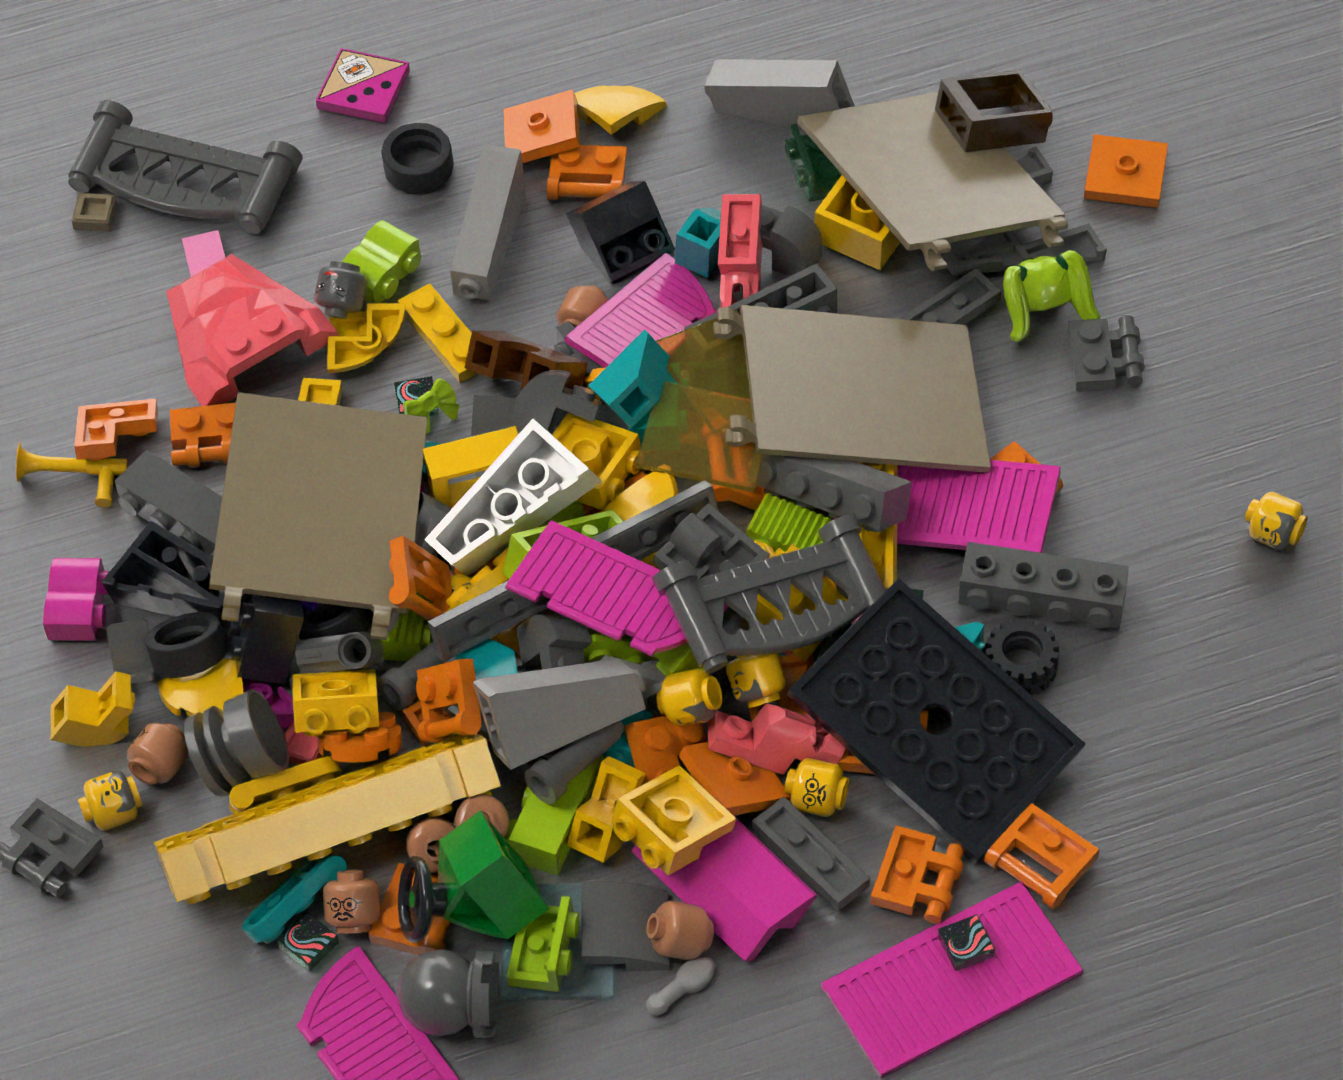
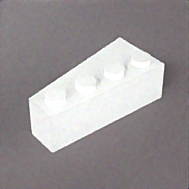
[424,419,603,576]

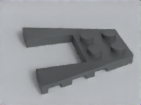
[941,146,1107,276]

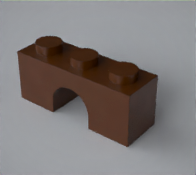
[464,330,588,390]

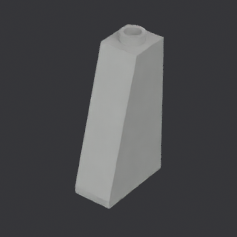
[704,59,855,131]
[450,144,526,301]
[473,658,646,770]

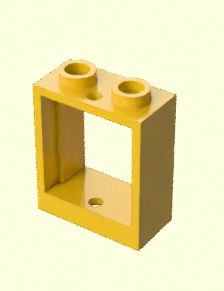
[423,426,518,508]

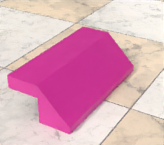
[631,816,818,961]

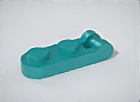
[242,854,347,943]

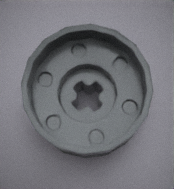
[184,689,289,797]

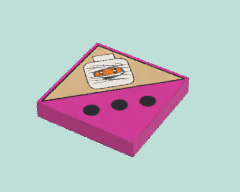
[316,48,410,123]

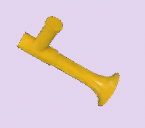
[16,442,128,508]

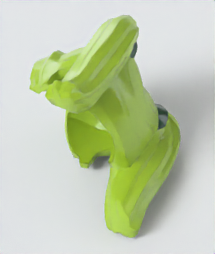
[1003,250,1101,342]

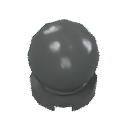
[397,949,500,1038]

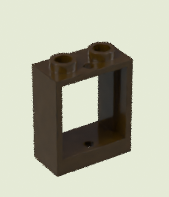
[935,70,1053,152]

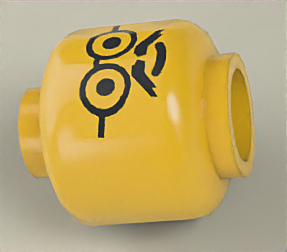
[784,758,849,817]

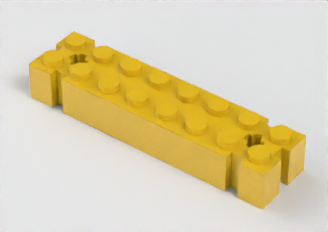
[154,733,501,904]

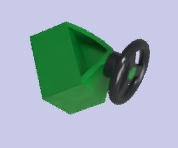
[398,810,549,943]

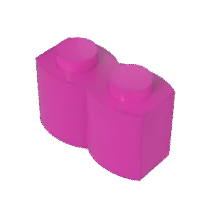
[43,558,110,641]

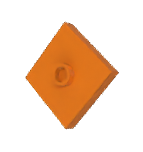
[503,89,580,163]
[1084,134,1168,208]
[679,742,791,816]

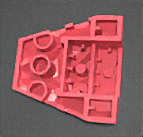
[166,254,339,406]

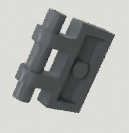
[1068,315,1145,391]
[0,798,103,898]

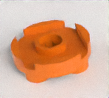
[318,712,402,763]

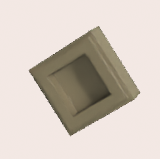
[72,193,117,232]

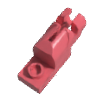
[718,194,763,308]
[707,703,845,775]

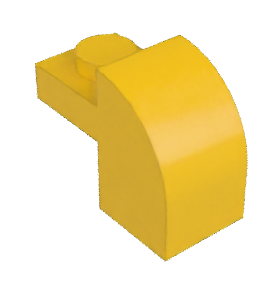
[50,671,135,747]
[567,756,645,863]

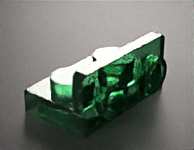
[784,123,842,202]

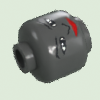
[314,261,367,319]

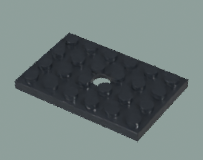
[787,578,1086,864]

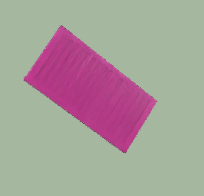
[832,460,1061,553]
[821,882,1083,1078]

